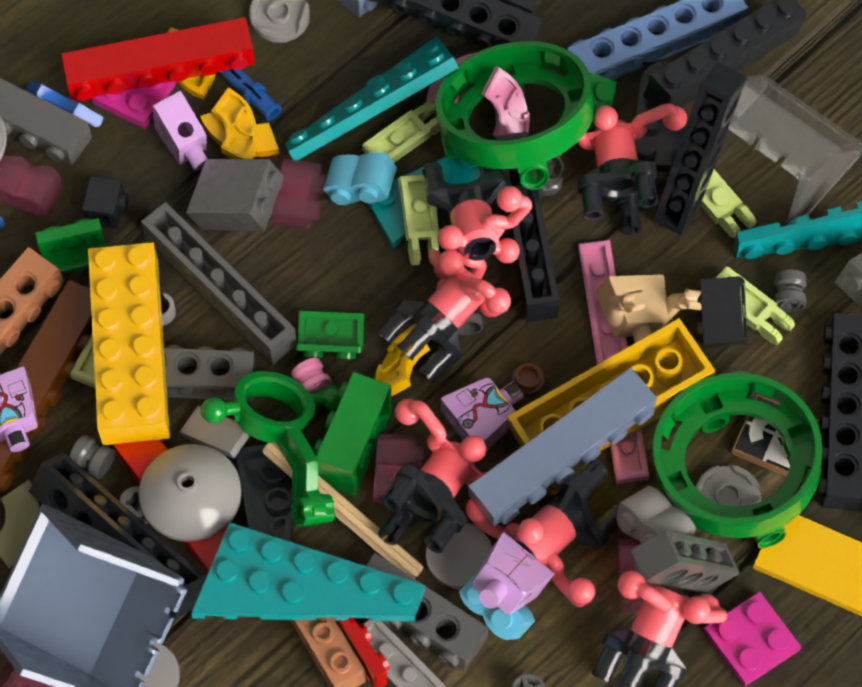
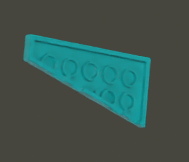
[285,36,459,162]
[191,523,426,621]

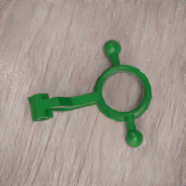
[201,371,340,526]

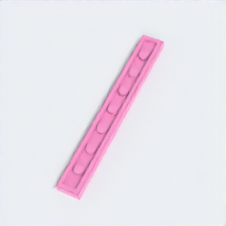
[578,240,649,484]

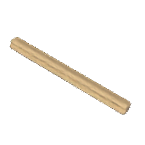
[263,443,424,579]

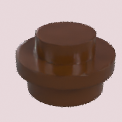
[512,363,544,395]

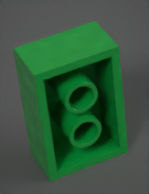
[313,372,392,498]

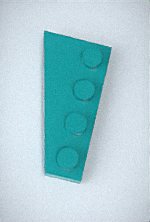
[367,157,481,249]
[733,201,862,259]

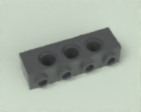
[164,345,256,401]
[631,530,740,593]
[366,553,489,671]

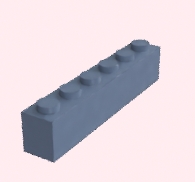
[468,367,657,527]

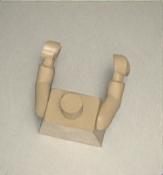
[595,275,702,343]

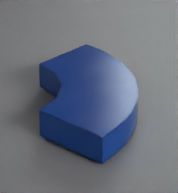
[26,81,104,127]

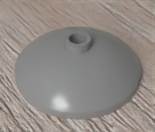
[139,444,241,542]

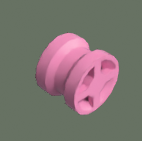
[291,358,332,393]

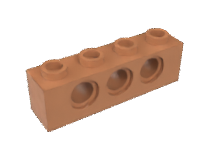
[0,247,64,355]
[289,617,366,687]

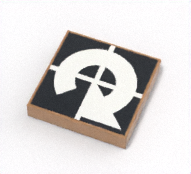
[731,394,819,477]

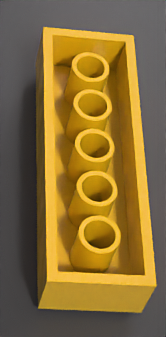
[88,242,170,445]
[507,318,715,451]

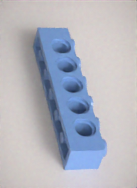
[567,0,748,80]

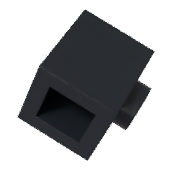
[82,176,129,229]

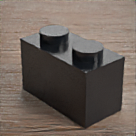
[696,276,748,347]

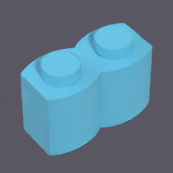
[323,152,397,205]
[459,574,535,640]

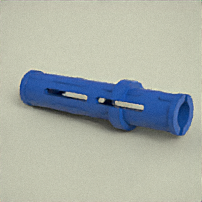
[219,69,282,121]

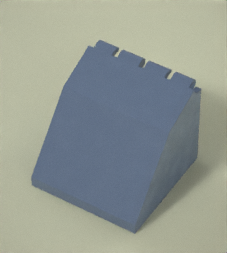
[0,504,187,687]

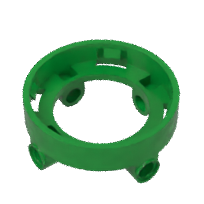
[435,41,598,190]
[653,373,822,548]

